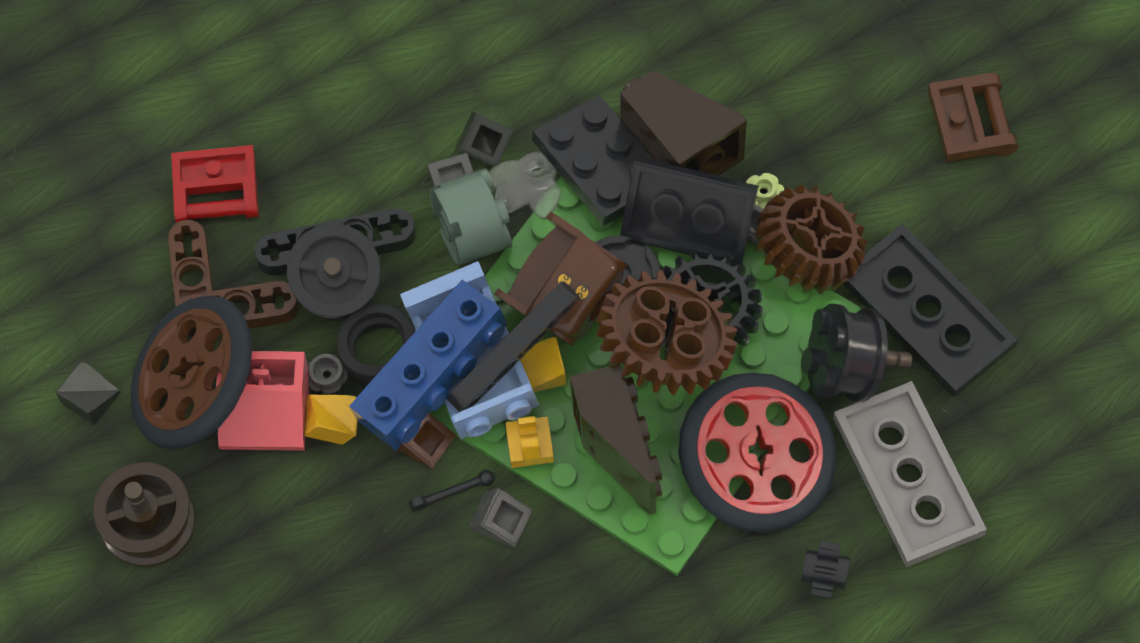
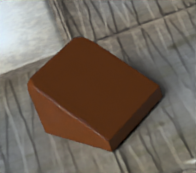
[398,413,456,469]

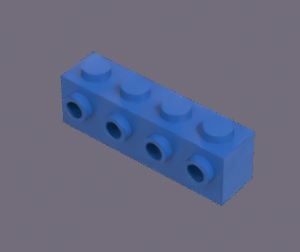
[349,279,507,451]

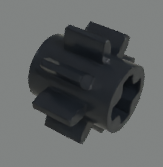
[801,540,850,598]

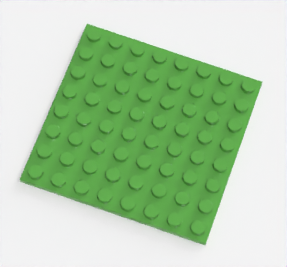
[430,176,862,577]

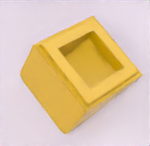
[520,337,567,392]

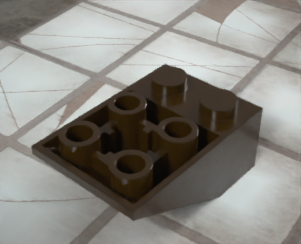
[570,363,662,514]

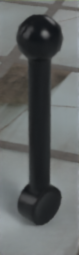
[409,469,495,512]

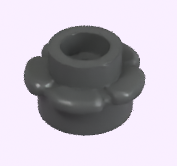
[308,354,348,394]

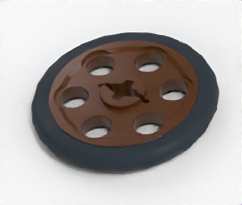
[130,296,252,449]

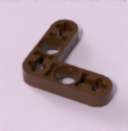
[168,220,299,336]

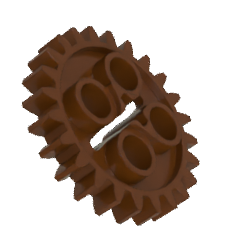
[596,270,737,395]

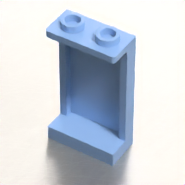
[400,261,540,439]

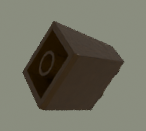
[620,71,747,176]

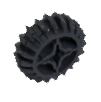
[662,250,763,355]

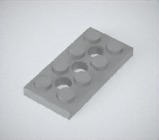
[833,381,987,567]

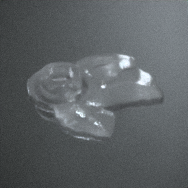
[489,152,561,220]

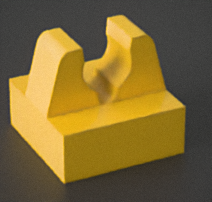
[505,416,554,468]

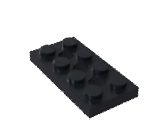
[844,224,1018,397]

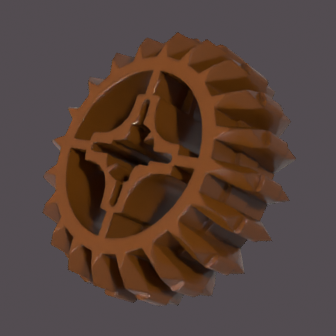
[754,184,867,295]

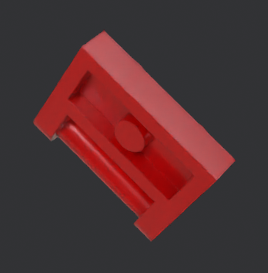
[171,145,259,223]

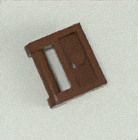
[927,73,1019,162]

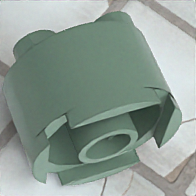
[429,168,512,266]

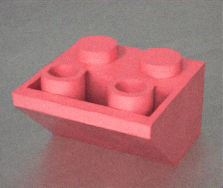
[216,351,309,451]

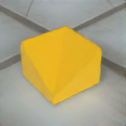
[304,394,357,445]

